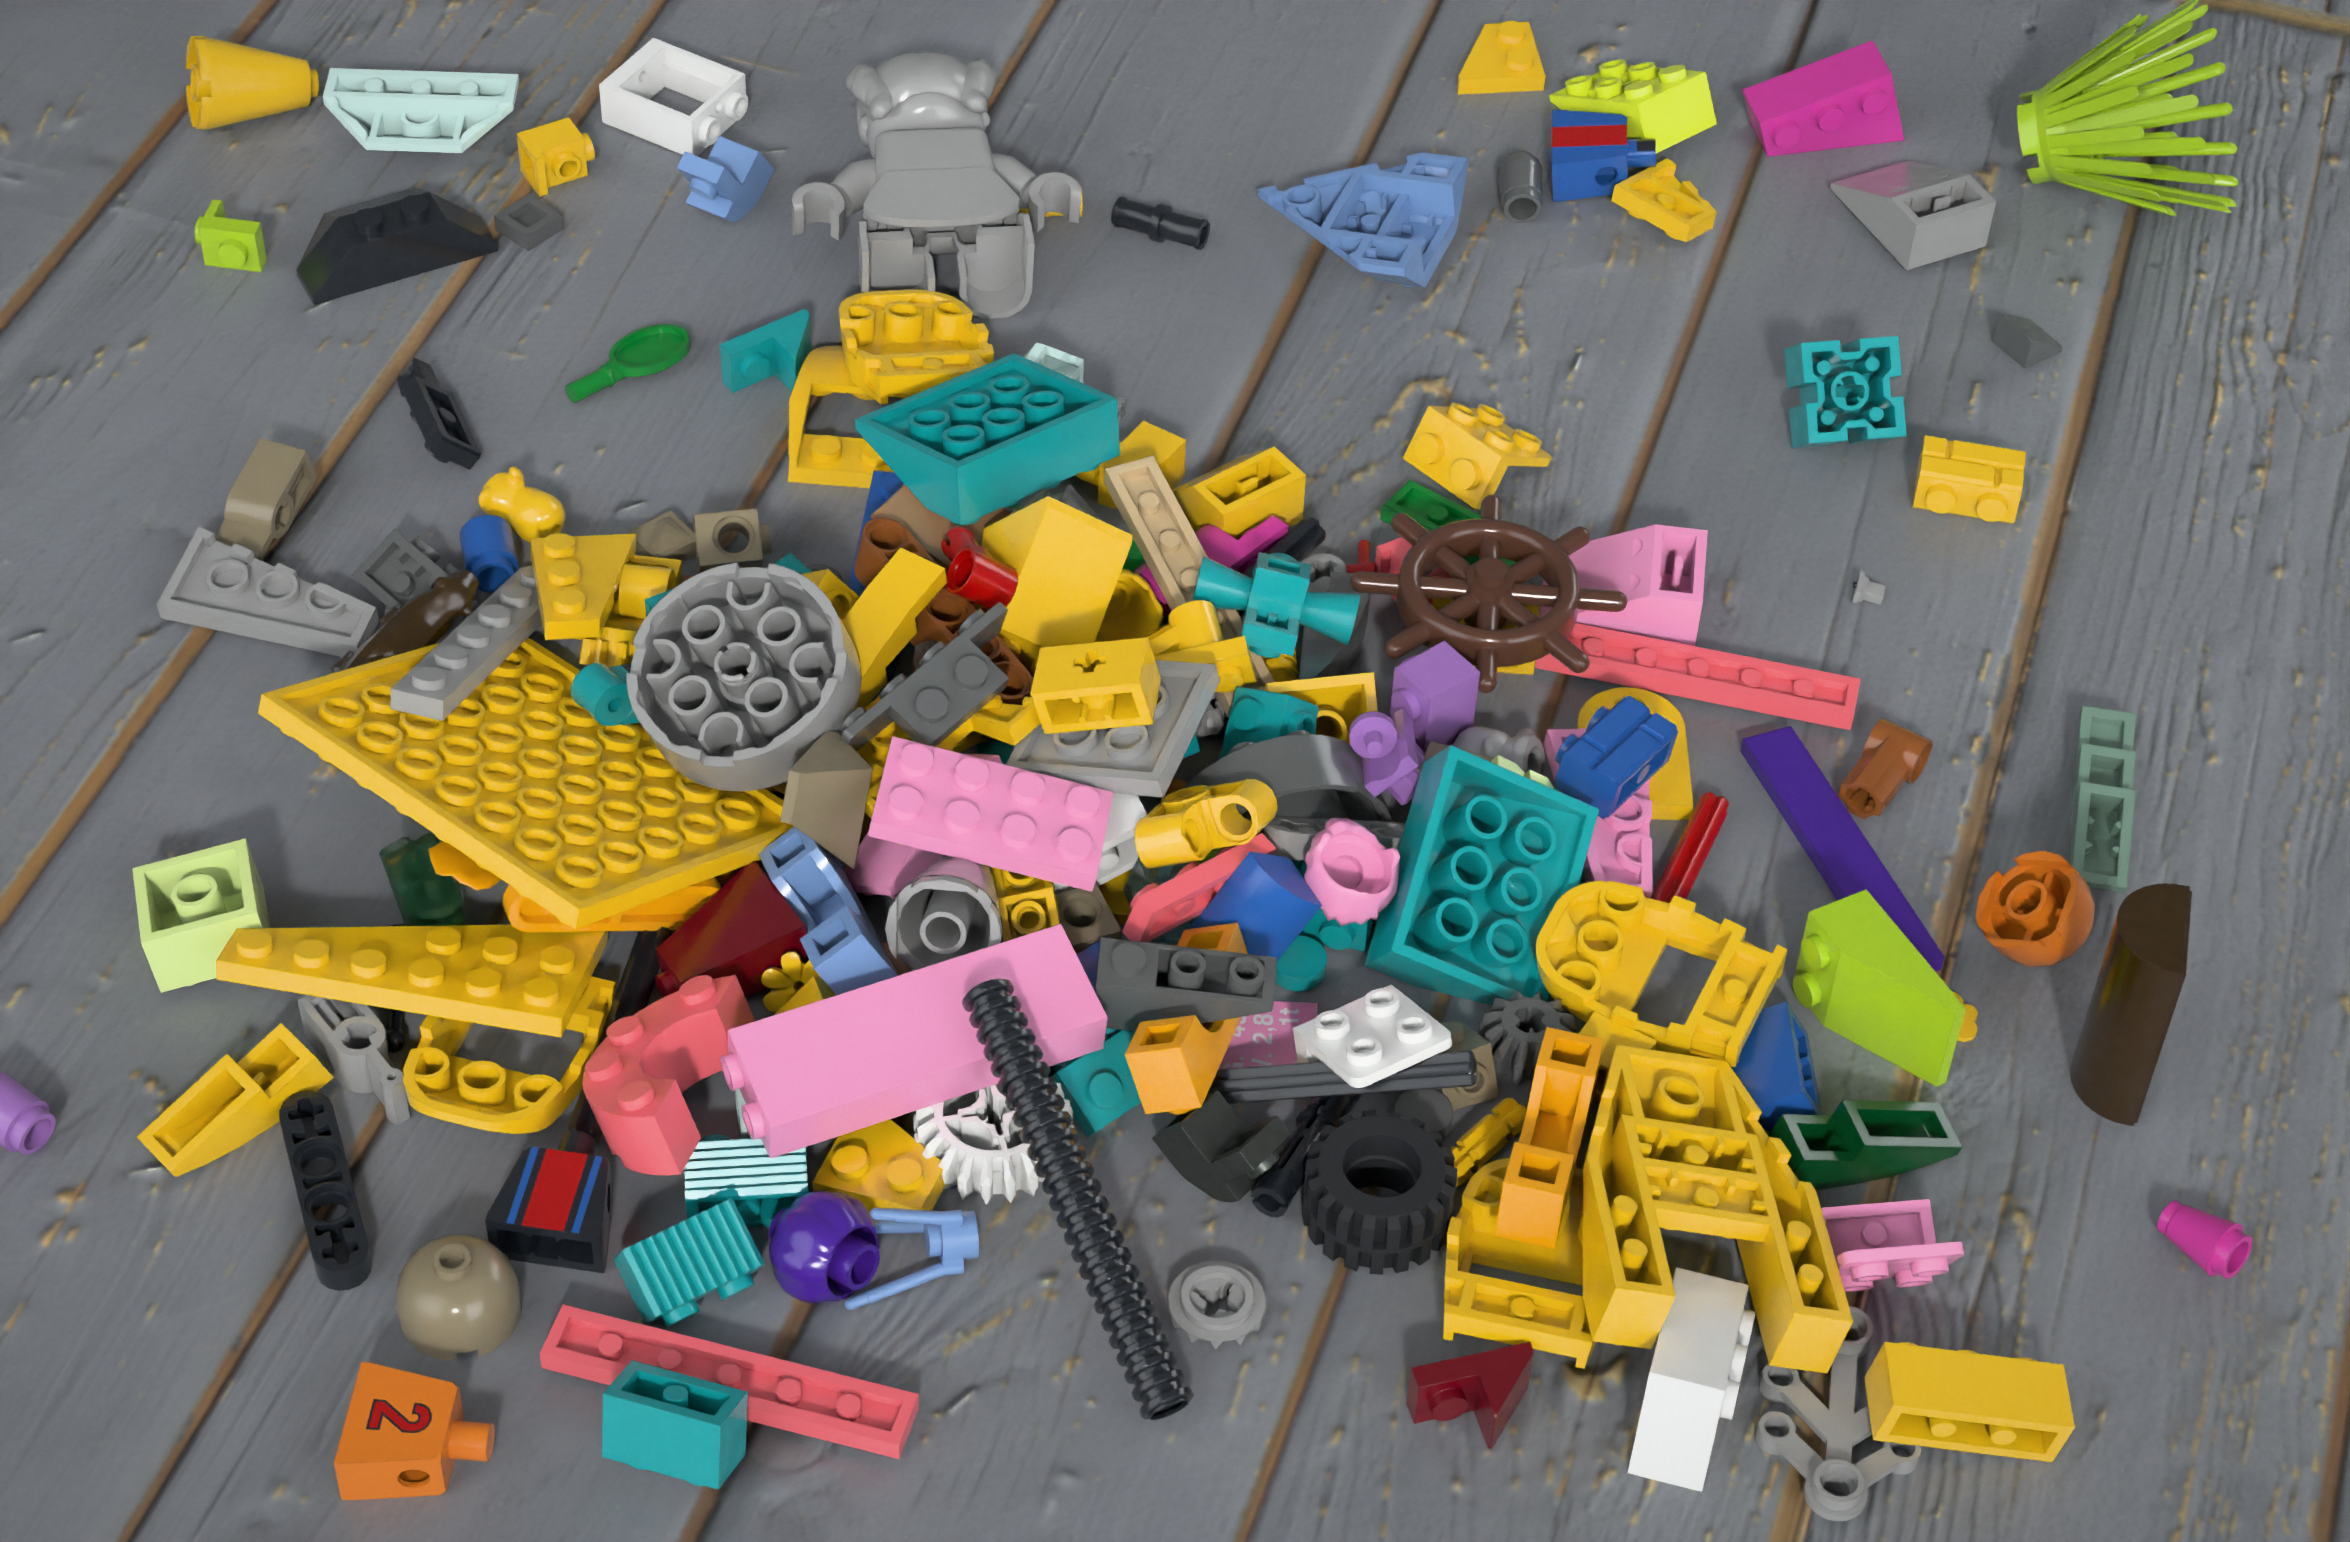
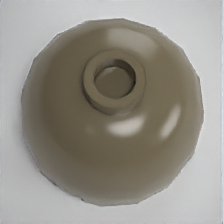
[396,1234,521,1361]

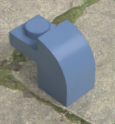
[677,136,775,222]

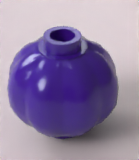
[769,1191,880,1303]

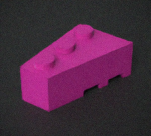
[1742,40,1905,157]

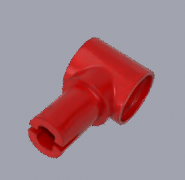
[941,526,1018,610]

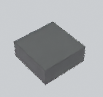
[494,194,564,251]

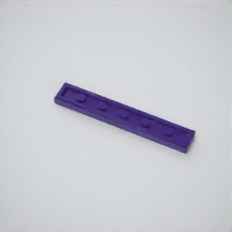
[1740,726,1945,971]

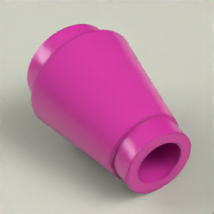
[2157,1200,2253,1279]

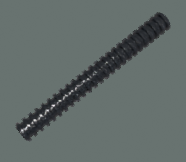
[962,978,1194,1420]

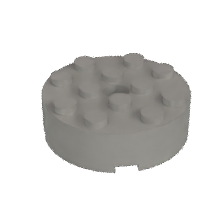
[626,563,861,791]

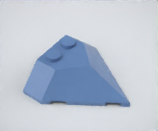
[1257,152,1468,288]

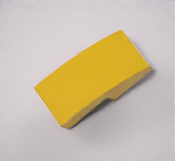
[992,867,1061,942]

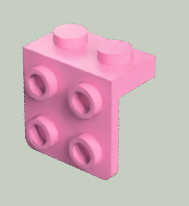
[1821,1199,1964,1292]

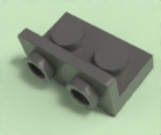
[351,529,480,612]

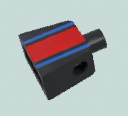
[485,1130,613,1273]

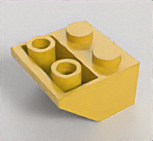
[1172,446,1306,540]

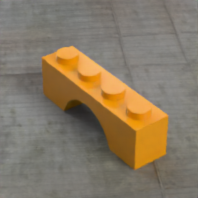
[1125,923,1248,1115]
[1495,1027,1605,1249]

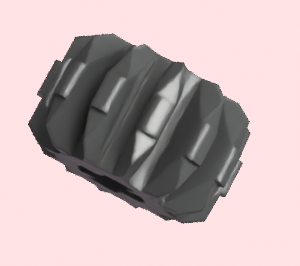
[1478,989,1576,1087]

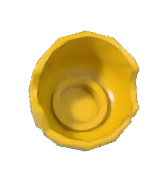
[1095,569,1163,642]

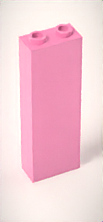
[720,924,1108,1159]

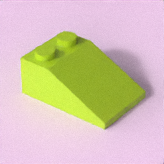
[1792,889,1966,1087]

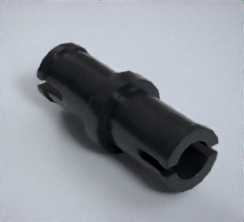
[1111,197,1210,250]

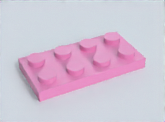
[868,736,1114,892]

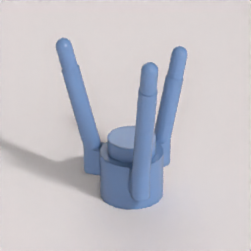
[845,1208,979,1310]

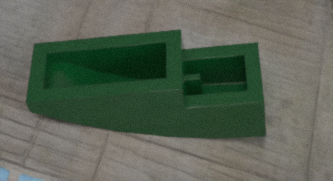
[1768,1100,1963,1190]

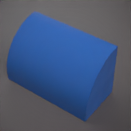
[1189,852,1322,962]
[1731,1001,1822,1131]

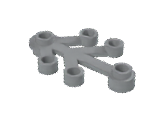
[1755,1306,1922,1521]

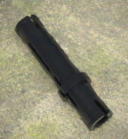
[1251,1094,1362,1218]

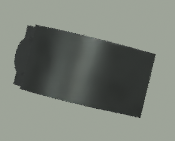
[1152,1090,1291,1203]

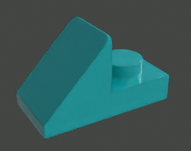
[720,309,812,393]

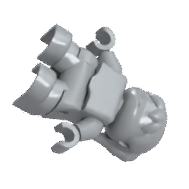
[792,51,1082,319]

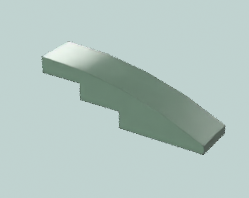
[2069,705,2136,893]

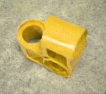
[1135,779,1278,869]

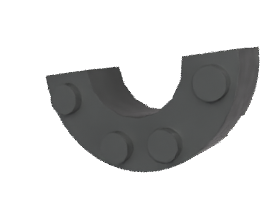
[1176,730,1392,871]

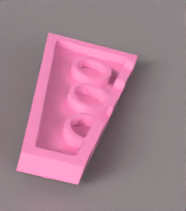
[1543,728,1653,898]

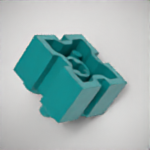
[1784,336,1907,449]

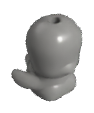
[1453,726,1545,775]

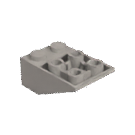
[1830,160,1996,270]

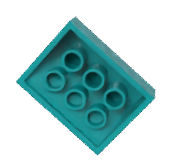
[855,353,1120,525]
[1364,745,1599,1005]

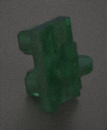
[379,832,466,926]

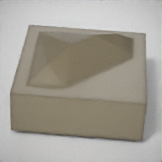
[628,510,697,561]

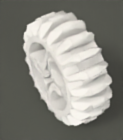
[913,1077,1074,1205]

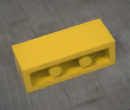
[1864,1342,2075,1462]

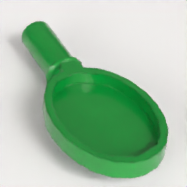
[565,324,691,403]

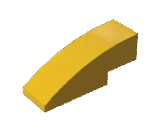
[137,1023,334,1178]

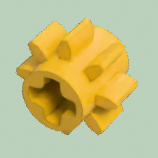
[579,627,636,667]

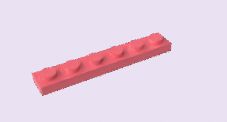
[1535,623,1861,730]
[539,1304,919,1459]

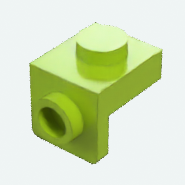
[195,199,267,272]

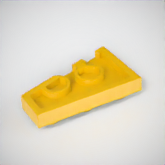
[530,533,636,640]

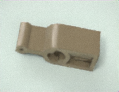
[215,438,317,561]

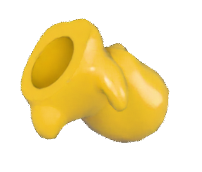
[478,466,566,543]

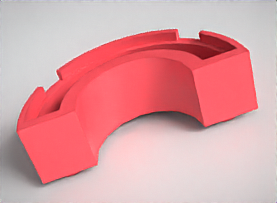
[582,975,755,1176]

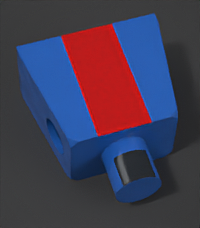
[1552,110,1656,202]

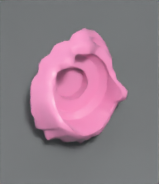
[1304,818,1400,927]

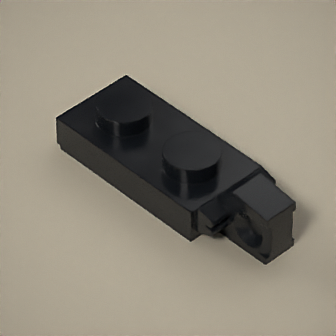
[397,358,481,470]

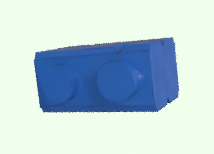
[1554,696,1678,819]

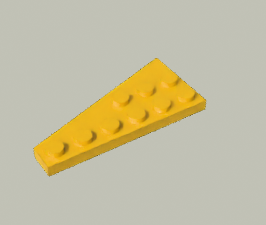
[216,925,608,1038]

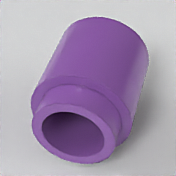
[0,1071,56,1155]

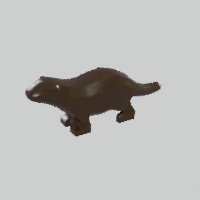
[331,570,479,673]

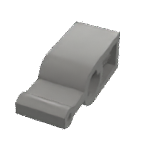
[298,995,410,1125]

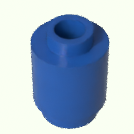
[460,515,518,593]

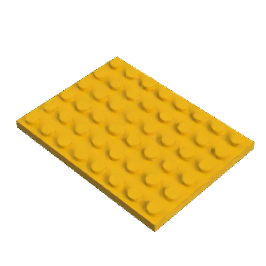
[258,637,794,930]

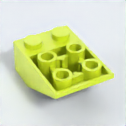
[1549,59,1717,153]

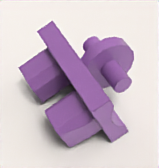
[1349,707,1424,806]

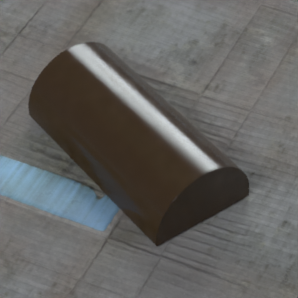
[2070,883,2192,1126]

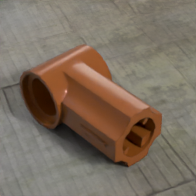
[1838,718,1933,819]

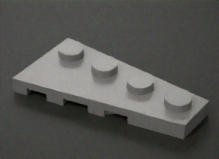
[157,526,380,657]

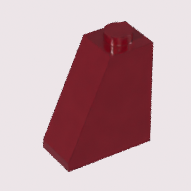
[655,861,809,998]

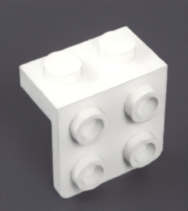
[1293,984,1452,1088]

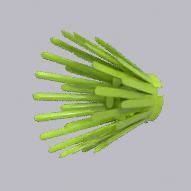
[2017,0,2239,216]

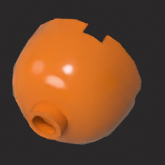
[1975,851,2095,967]

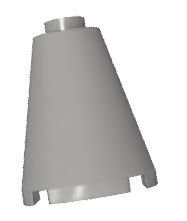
[885,855,1003,972]

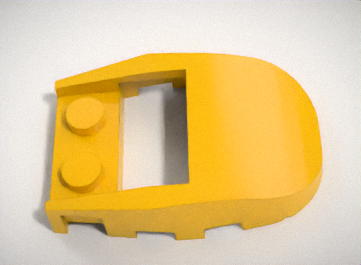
[838,289,994,404]
[788,345,905,488]
[1536,881,1787,1067]
[403,976,616,1134]
[1443,1158,1597,1369]

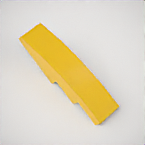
[842,548,947,709]

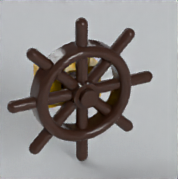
[1350,495,1628,693]

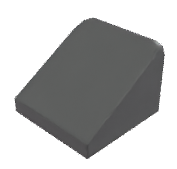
[1993,314,2062,368]

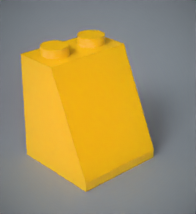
[973,496,1133,676]

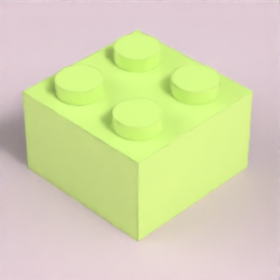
[132,838,270,993]

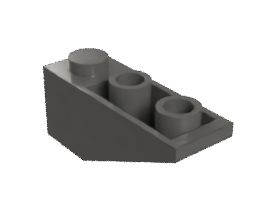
[1094,937,1277,1031]

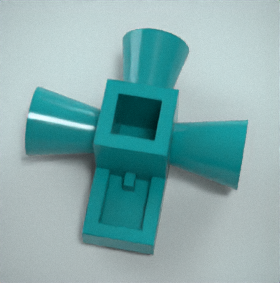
[1192,552,1360,658]

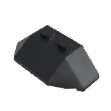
[296,187,498,305]

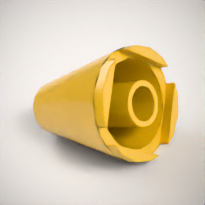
[186,35,319,130]

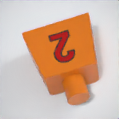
[334,1362,495,1500]

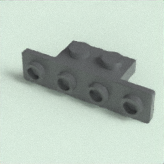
[839,602,1009,752]

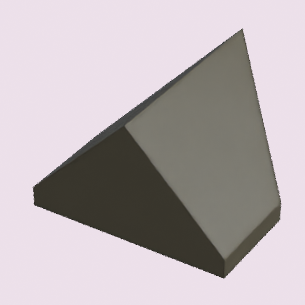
[780,730,873,869]

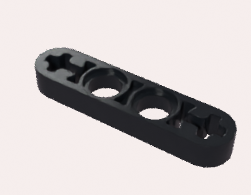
[279,1091,371,1291]

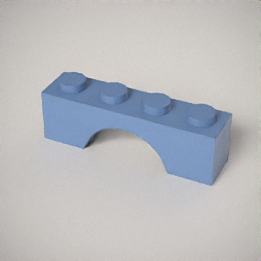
[759,827,898,995]

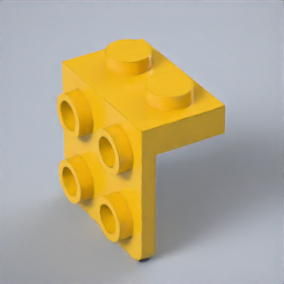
[1403,403,1552,510]

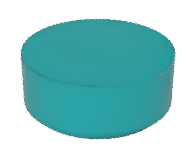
[1275,935,1327,991]

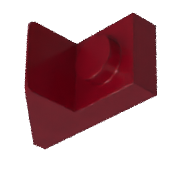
[1406,1342,1534,1449]

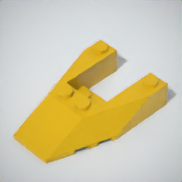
[1583,1044,1853,1373]

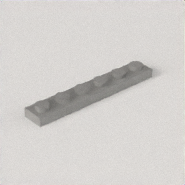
[390,566,542,721]

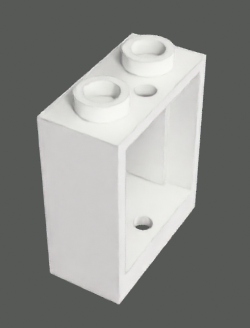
[599,38,748,156]

